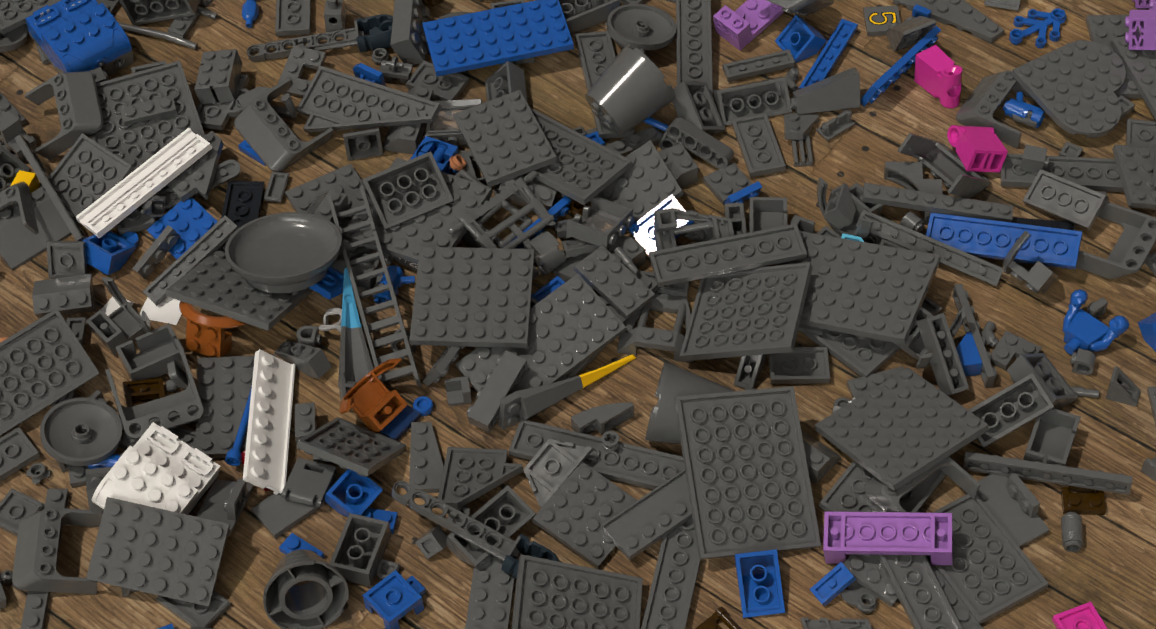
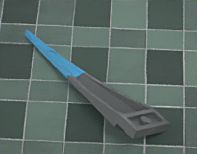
[338,267,374,403]

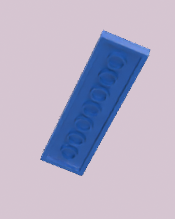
[926,213,1083,269]

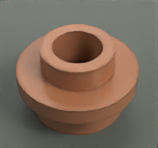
[449,154,466,171]

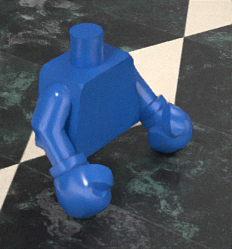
[1063,289,1129,354]

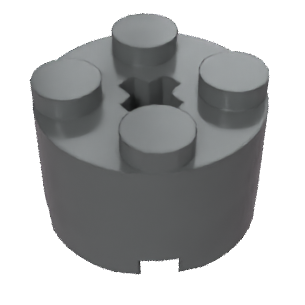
[524,231,567,276]

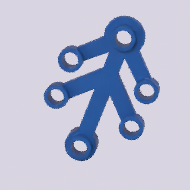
[1009,8,1067,49]

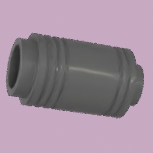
[1061,512,1084,552]

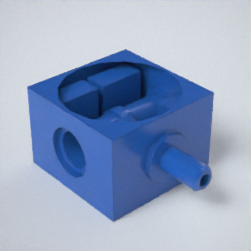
[410,136,465,175]

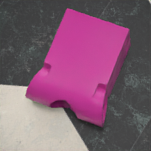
[914,45,963,109]
[947,125,1008,173]

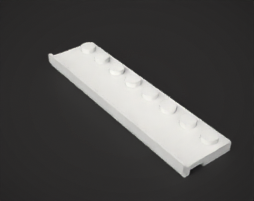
[76,128,212,238]
[243,349,295,495]

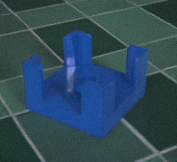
[363,570,424,629]

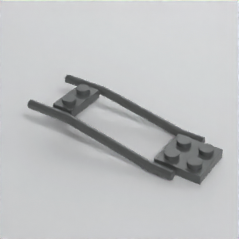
[96,0,218,50]

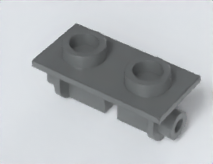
[816,110,855,141]

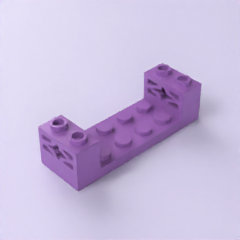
[713,0,785,50]
[1125,0,1156,50]
[823,512,953,565]

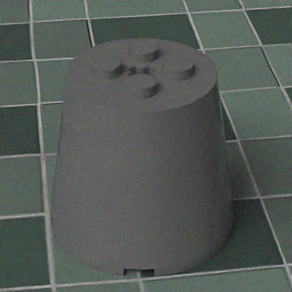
[585,44,676,136]
[645,362,733,444]

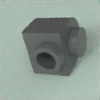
[900,211,924,233]
[296,326,322,347]
[1070,348,1096,375]

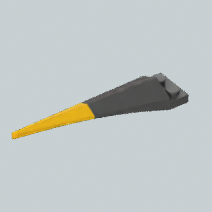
[498,354,636,430]

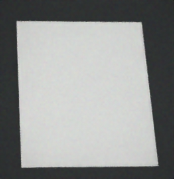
[139,297,182,325]

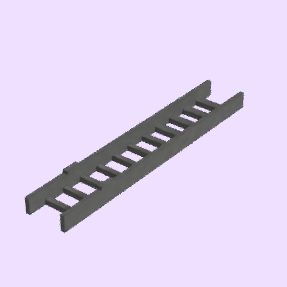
[327,185,422,387]

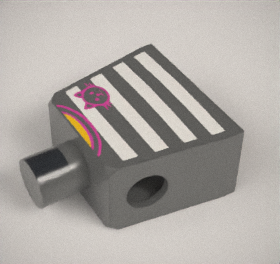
[324,0,347,32]

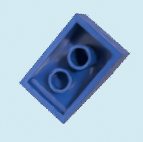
[734,549,785,618]

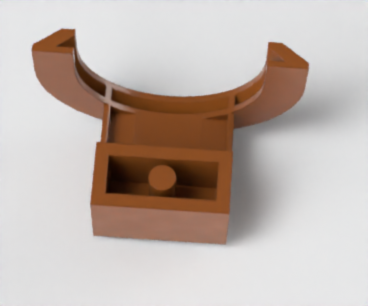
[179,301,247,358]
[339,358,408,432]

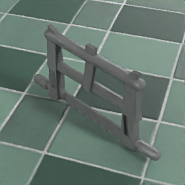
[448,171,556,249]

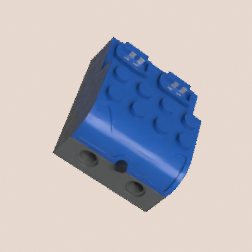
[25,0,134,76]

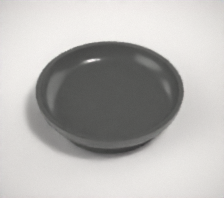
[225,212,342,293]

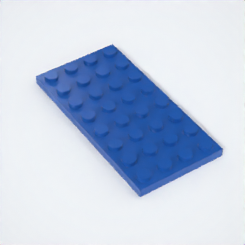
[422,0,574,77]

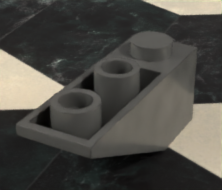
[275,340,332,379]

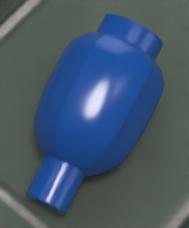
[242,0,259,28]

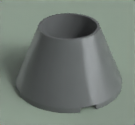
[263,549,349,629]

